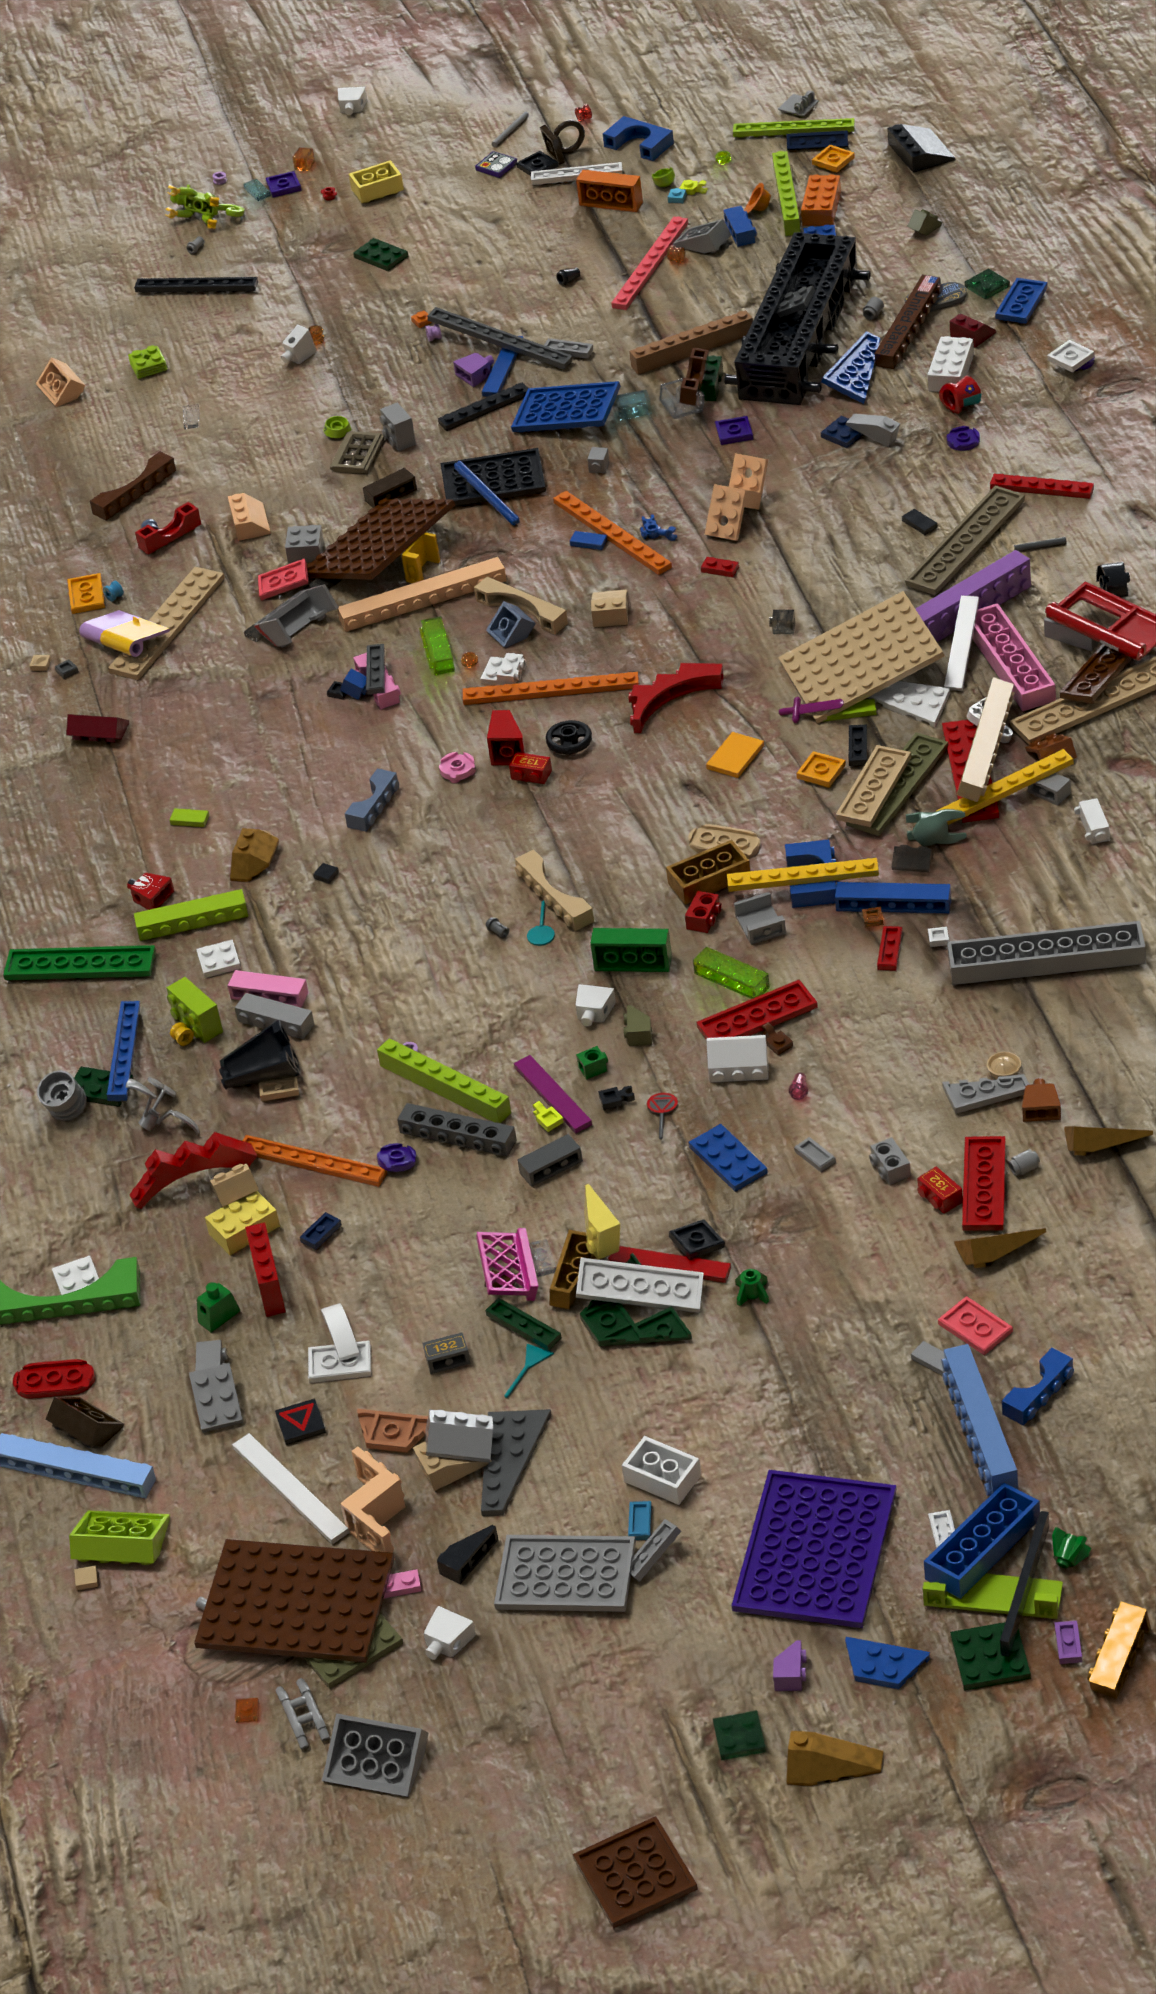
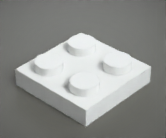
[1047,340,1094,372]
[196,940,241,978]
[52,1256,99,1295]

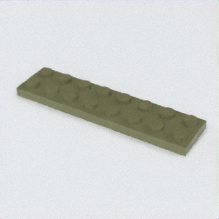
[846,732,948,836]

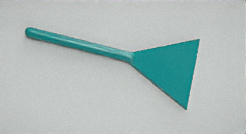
[504,1344,554,1398]

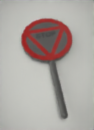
[647,1093,678,1140]

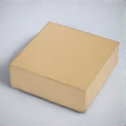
[74,1565,98,1591]

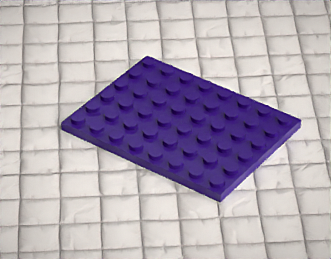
[731,1470,897,1628]

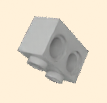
[869,1137,911,1185]

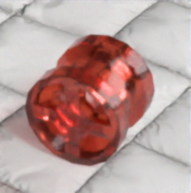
[575,104,592,122]

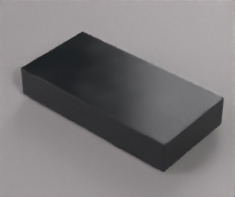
[902,509,938,535]

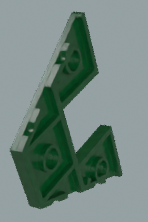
[580,1253,692,1346]

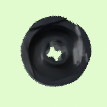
[1096,562,1130,598]

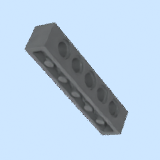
[397,1103,517,1157]

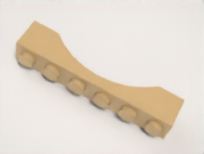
[474,577,568,635]
[515,849,594,931]

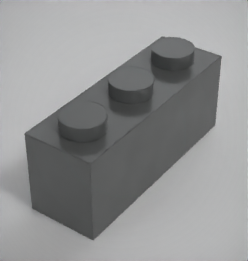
[517,1134,583,1187]

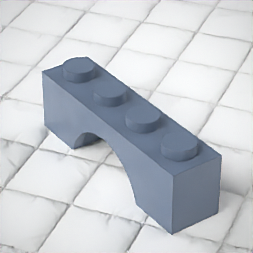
[345,768,399,832]

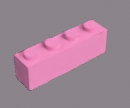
[228,970,309,1008]

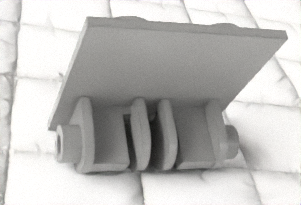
[778,91,819,117]

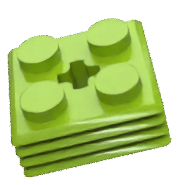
[128,345,168,379]

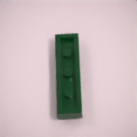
[485,1298,562,1351]

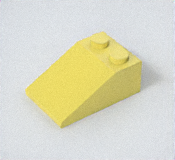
[584,1184,620,1260]

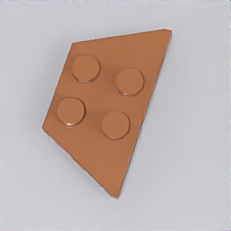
[357,1409,428,1453]

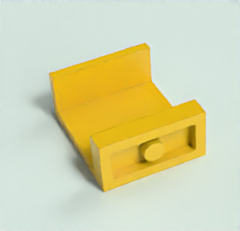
[401,532,440,583]

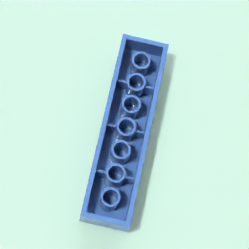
[941,1344,1018,1496]

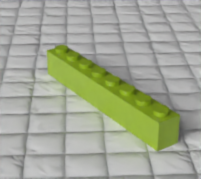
[772,151,801,236]
[377,1038,511,1124]

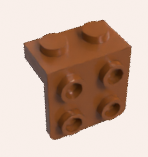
[1025,733,1077,761]

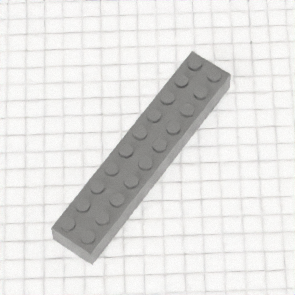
[947,921,1146,985]

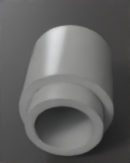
[863,297,884,320]
[1008,1149,1040,1176]

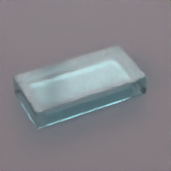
[243,179,271,201]

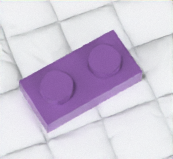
[1054,1621,1082,1664]

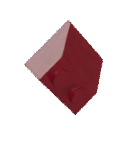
[949,313,996,348]

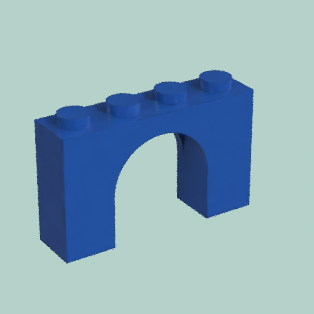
[603,116,674,161]
[785,839,838,908]

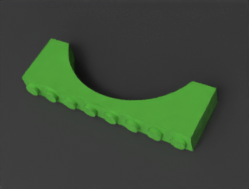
[0,1257,140,1325]

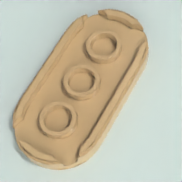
[688,824,761,858]

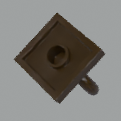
[540,120,585,165]

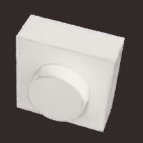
[928,927,949,947]

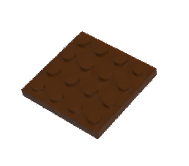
[573,1816,698,1929]

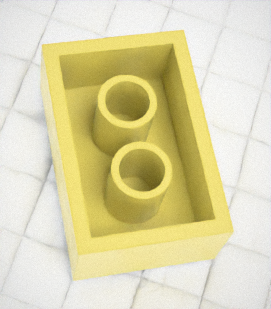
[349,160,404,203]
[205,1191,280,1256]

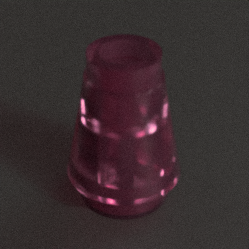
[788,1073,808,1100]

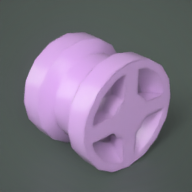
[425,324,442,342]

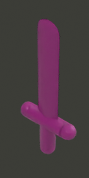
[778,697,844,723]

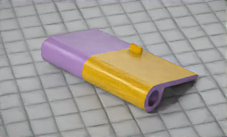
[79,610,170,657]

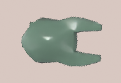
[906,809,967,847]

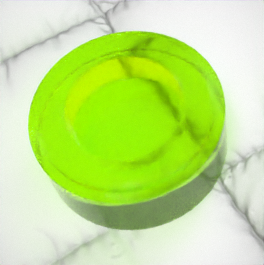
[715,151,731,164]

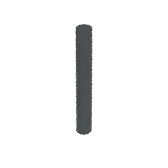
[1014,537,1066,551]

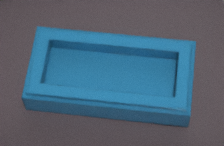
[628,1501,652,1540]

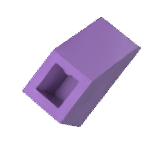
[773,1640,807,1691]

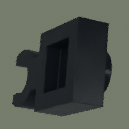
[598,1086,635,1110]

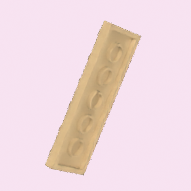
[836,745,911,827]

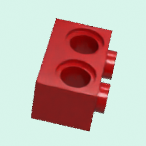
[685,891,722,933]

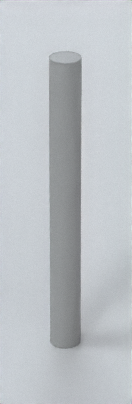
[491,112,529,147]

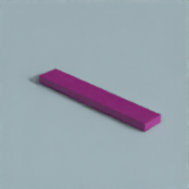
[514,1055,592,1134]

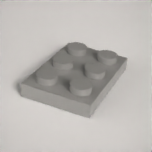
[189,1363,243,1433]

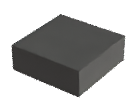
[55,659,79,679]

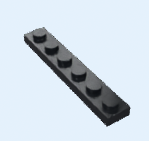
[438,382,528,431]

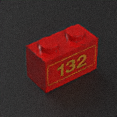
[509,752,552,784]
[917,1166,963,1214]

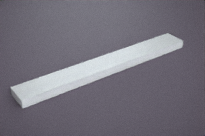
[232,1433,349,1545]

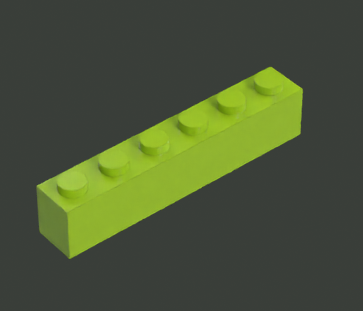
[134,889,249,941]

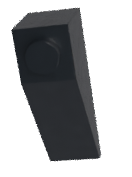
[437,1525,498,1585]

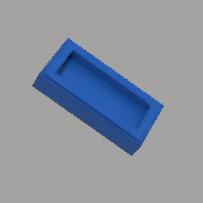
[570,531,608,550]

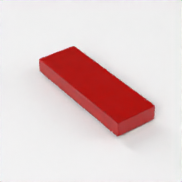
[877,926,903,971]

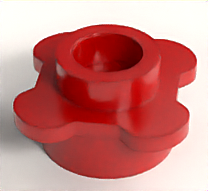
[321,187,337,201]

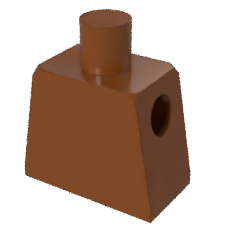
[1022,1078,1061,1122]

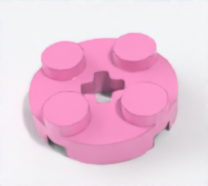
[439,752,475,783]

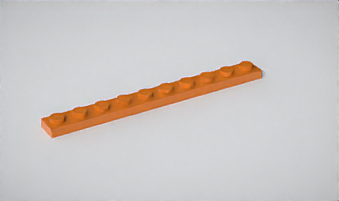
[553,491,672,575]
[463,672,639,705]

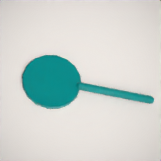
[527,901,555,946]

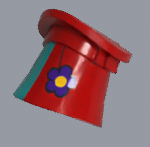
[939,376,982,414]

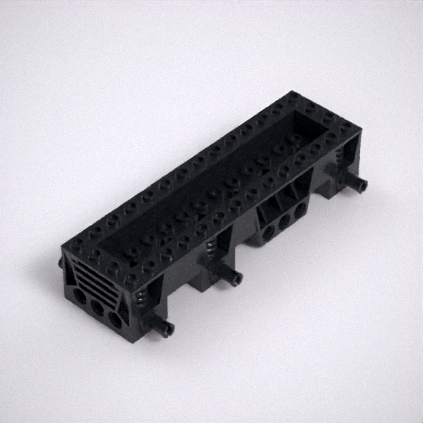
[724,232,871,405]

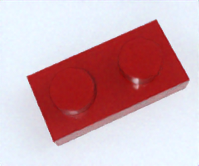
[701,557,739,578]

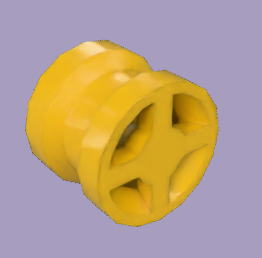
[170,1022,194,1046]

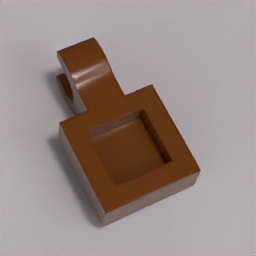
[762,1023,793,1055]

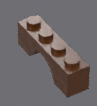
[679,348,709,406]

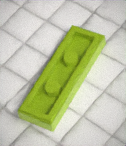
[823,699,877,722]

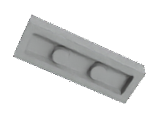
[544,338,594,359]
[630,1519,681,1582]

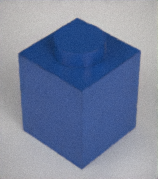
[340,668,367,700]

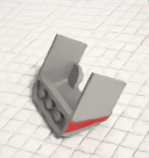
[254,584,339,648]

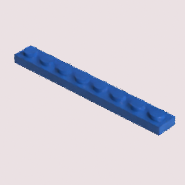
[107,1001,140,1101]

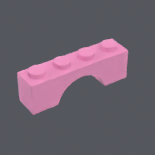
[353,653,401,710]

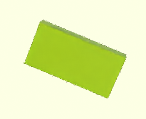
[169,808,210,827]

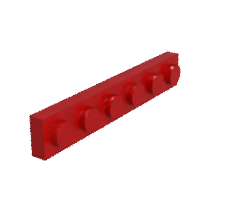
[990,474,1094,499]

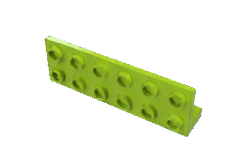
[922,1574,1063,1619]

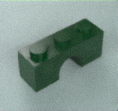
[700,355,724,401]

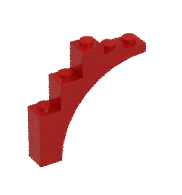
[628,663,724,733]
[130,1132,257,1209]

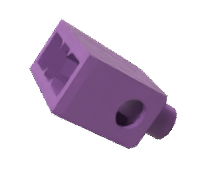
[453,353,494,387]

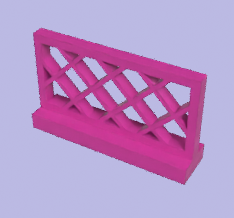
[476,1228,539,1301]

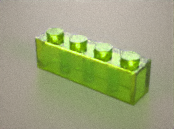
[419,616,455,676]
[693,946,770,999]

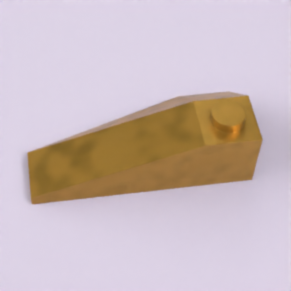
[1064,1126,1153,1156]
[954,1228,1046,1268]
[786,1730,884,1786]

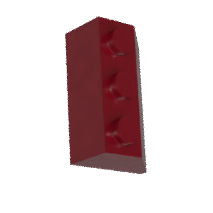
[66,714,129,743]

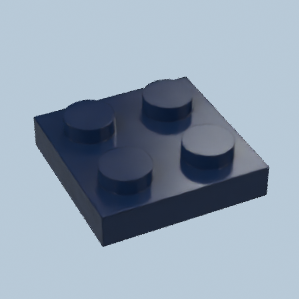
[821,416,864,448]

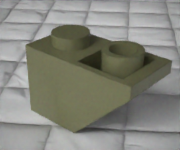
[907,209,942,236]
[624,1005,652,1046]

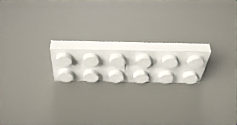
[576,1258,704,1313]

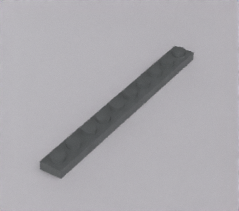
[427,307,573,369]

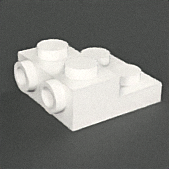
[481,653,526,685]

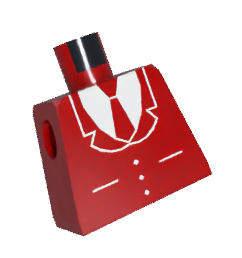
[127,873,174,910]

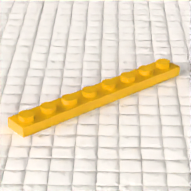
[936,749,1074,825]
[727,858,879,892]

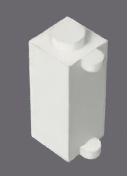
[1074,798,1110,844]

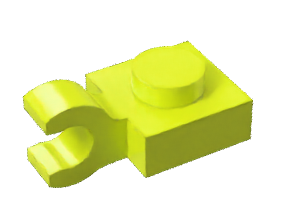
[679,180,708,195]
[532,1101,564,1132]

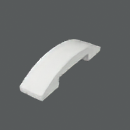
[320,1303,360,1361]

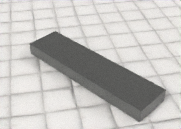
[366,644,385,694]

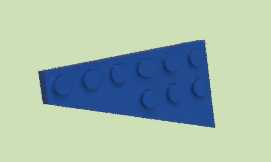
[821,331,880,404]

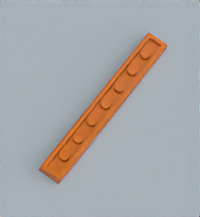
[242,1135,387,1187]

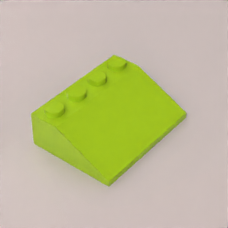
[69,1510,170,1565]

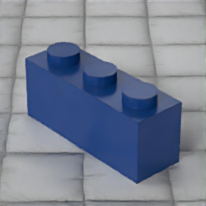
[723,206,757,247]

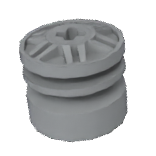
[37,1070,87,1121]

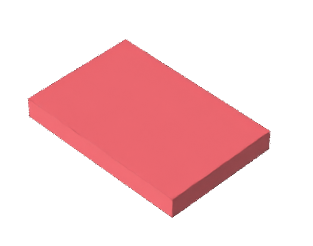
[258,559,308,601]
[938,1296,1013,1355]

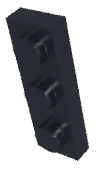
[848,724,867,766]

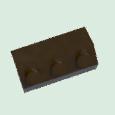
[45,1397,124,1448]

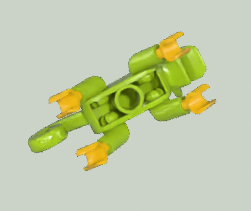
[165,184,245,229]

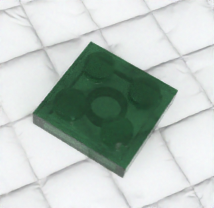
[964,268,1010,300]
[713,1710,766,1760]

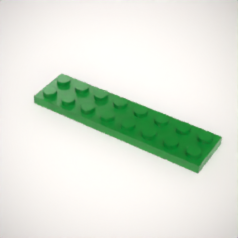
[3,945,156,980]

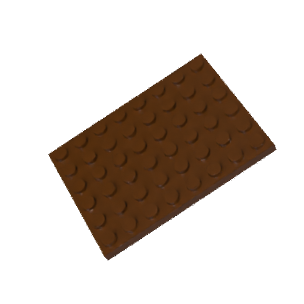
[307,498,455,579]
[194,1539,394,1663]

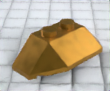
[230,828,279,882]

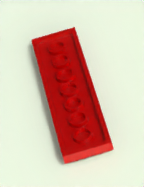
[942,719,999,823]

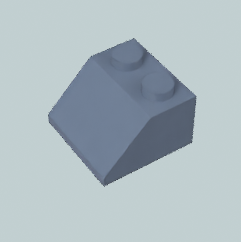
[486,601,536,648]

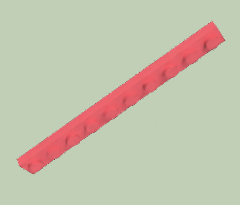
[611,216,688,310]

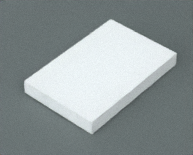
[308,1341,371,1383]

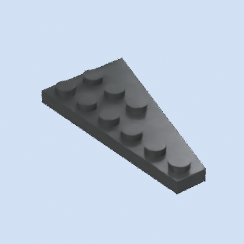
[481,1409,552,1516]

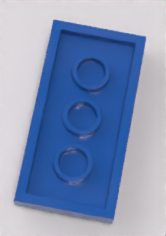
[995,278,1048,324]
[689,1124,768,1192]

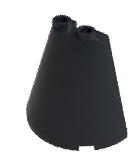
[219,1020,301,1089]

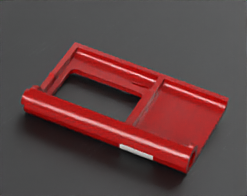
[1045,581,1156,661]

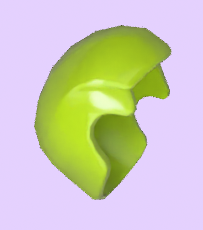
[652,167,675,187]

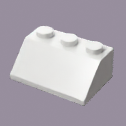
[707,1035,769,1083]

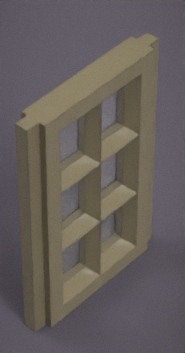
[330,431,384,474]

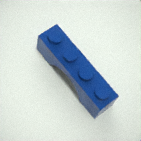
[1002,1348,1074,1426]

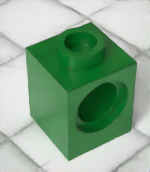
[576,1046,608,1080]

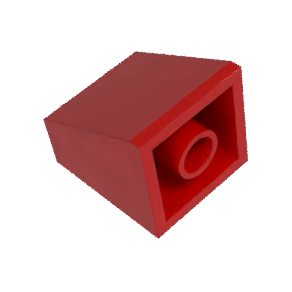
[487,710,525,765]

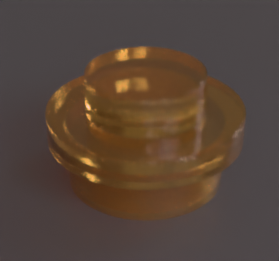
[461,652,478,668]

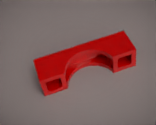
[135,502,201,555]

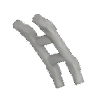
[275,1678,330,1749]

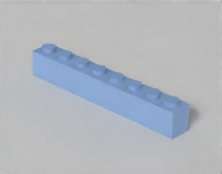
[0,1433,156,1499]

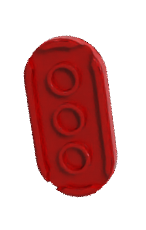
[13,1359,95,1399]

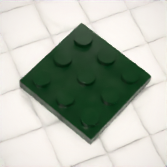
[950,1622,1031,1691]

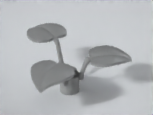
[126,1077,199,1136]

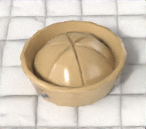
[987,1052,1021,1079]

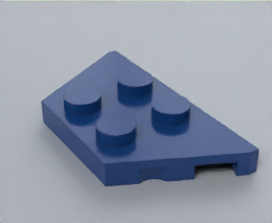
[845,1637,930,1689]

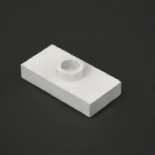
[928,1510,955,1548]

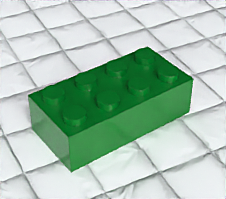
[590,928,672,972]

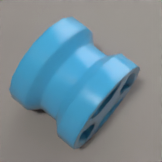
[103,580,124,602]

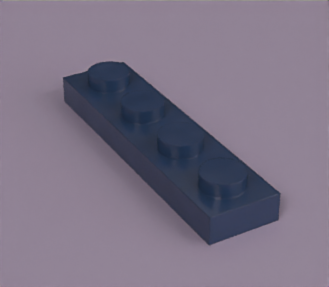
[787,131,848,150]

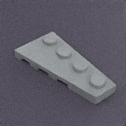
[942,1074,1029,1114]

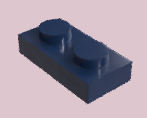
[300,1212,342,1250]

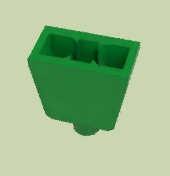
[197,1282,240,1333]

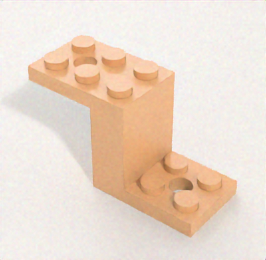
[704,453,769,541]
[340,1446,405,1560]

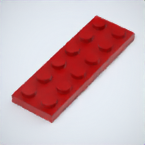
[696,979,818,1040]
[962,1136,1006,1231]

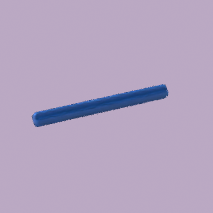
[454,461,520,526]

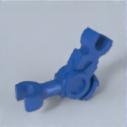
[640,514,677,541]

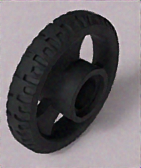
[546,720,592,755]

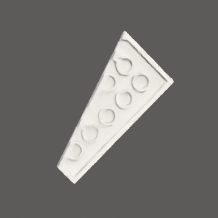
[868,681,950,728]

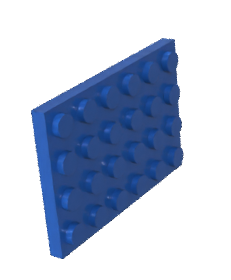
[511,381,621,432]

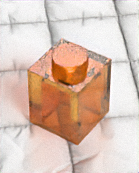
[293,147,315,171]

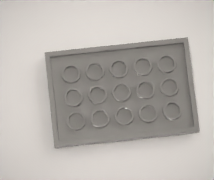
[494,1535,636,1612]

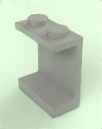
[734,892,786,944]

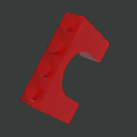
[245,1222,286,1317]

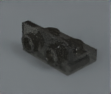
[891,845,933,873]

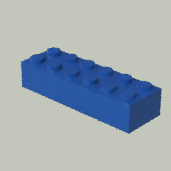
[924,1483,1040,1599]

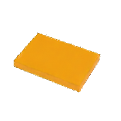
[67,573,105,614]
[706,732,764,778]

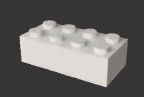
[927,336,974,392]

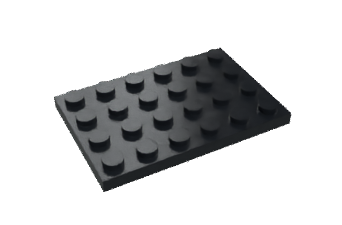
[440,448,546,507]

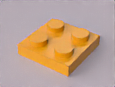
[812,145,855,173]
[796,751,846,788]

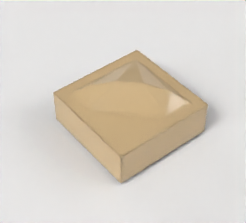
[30,655,51,671]

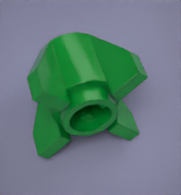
[735,1269,769,1306]
[1052,1527,1091,1569]

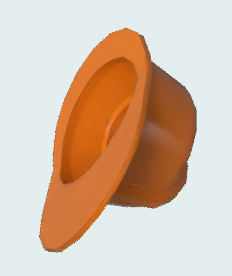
[744,183,771,214]

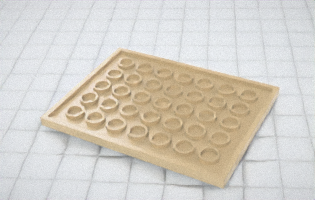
[778,591,945,724]

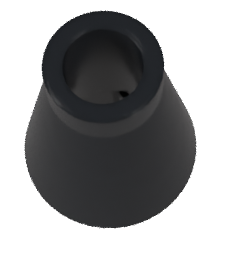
[556,268,580,285]

